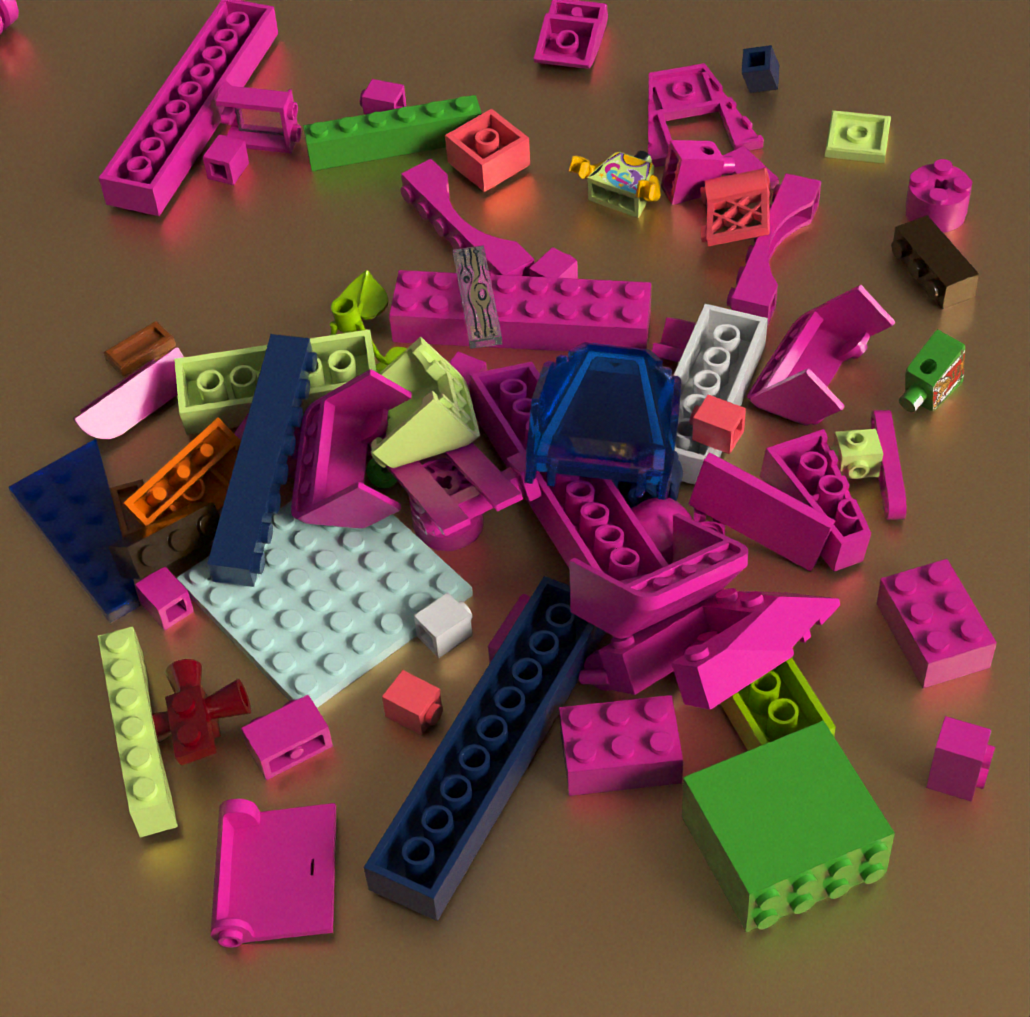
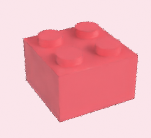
[445,109,530,192]

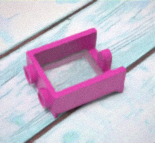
[216,80,302,154]

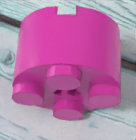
[906,159,972,233]

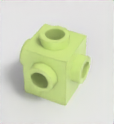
[829,429,883,479]

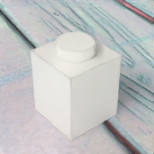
[414,592,473,658]

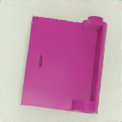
[210,799,336,948]

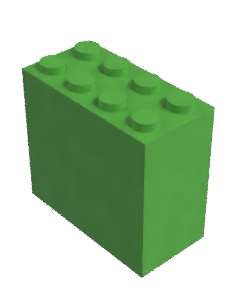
[682,720,895,932]

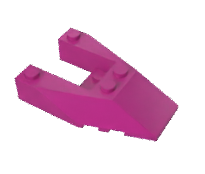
[599,588,840,710]

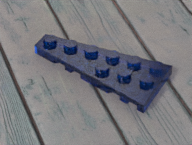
[8,439,141,624]

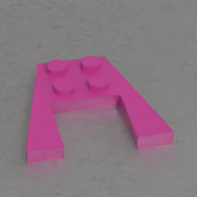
[648,63,764,168]

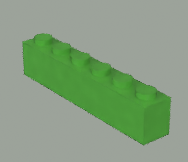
[303,95,482,171]

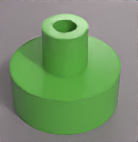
[366,458,397,488]

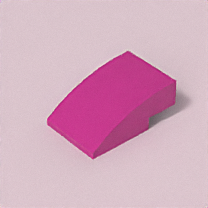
[534,0,608,69]

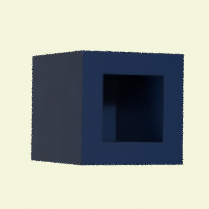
[742,45,780,93]

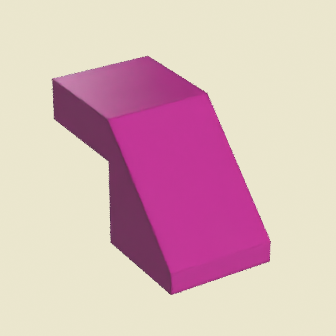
[651,317,696,362]

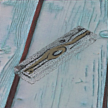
[452,245,502,349]

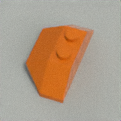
[122,417,241,527]

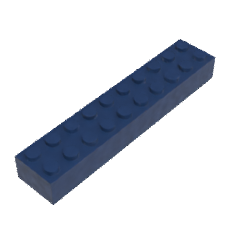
[364,576,606,921]

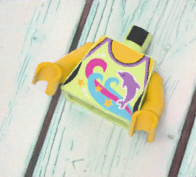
[568,151,661,218]

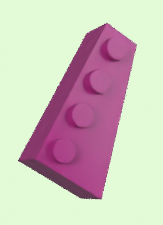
[760,429,871,572]

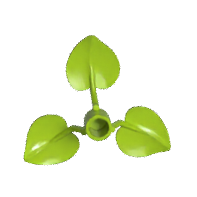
[330,270,407,373]

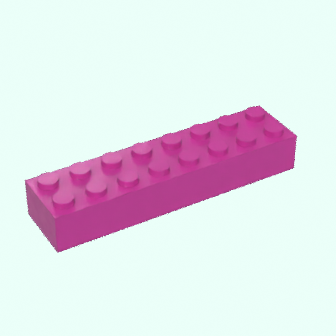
[389,270,651,356]

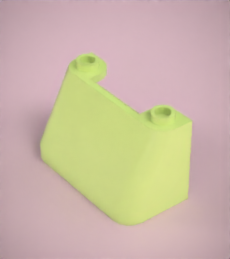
[371,336,480,468]

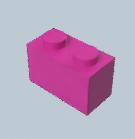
[241,695,333,780]
[926,716,995,802]

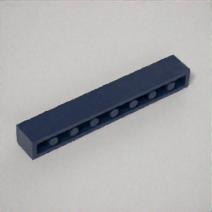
[207,334,317,587]

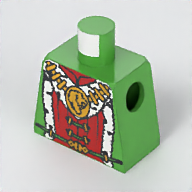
[899,329,965,412]

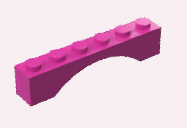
[400,159,535,276]
[727,173,821,328]

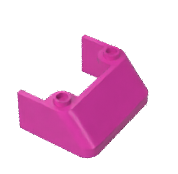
[747,285,895,426]
[291,369,412,529]
[569,513,748,639]

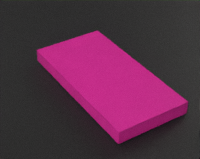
[688,452,835,572]

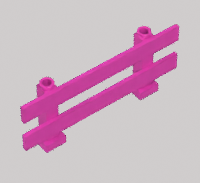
[366,432,542,536]

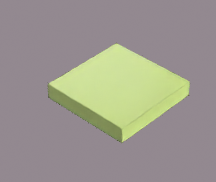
[825,111,891,163]

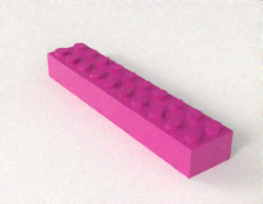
[99,0,278,216]
[469,362,668,584]

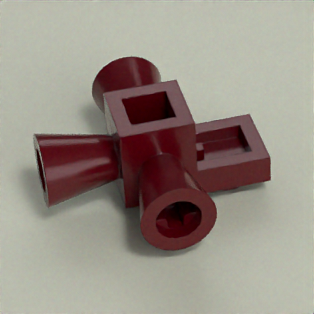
[152,659,251,766]

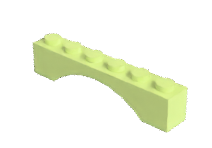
[98,626,178,838]

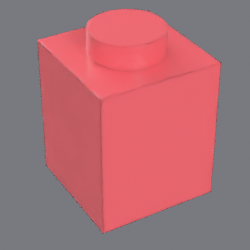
[689,394,746,454]
[382,670,443,736]

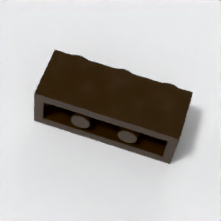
[891,215,979,309]
[108,502,220,580]

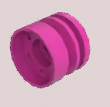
[408,458,484,551]

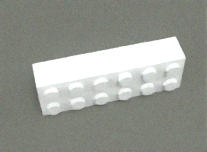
[644,304,768,484]

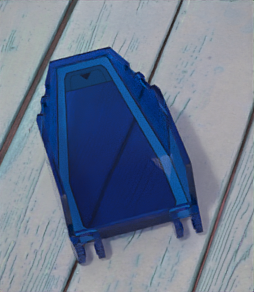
[524,342,682,500]

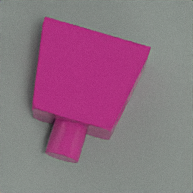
[661,140,735,205]

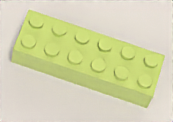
[174,329,377,435]

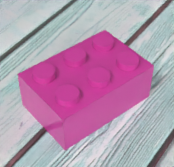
[876,559,997,689]
[559,695,683,796]

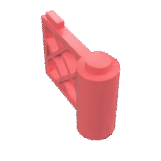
[700,168,772,246]

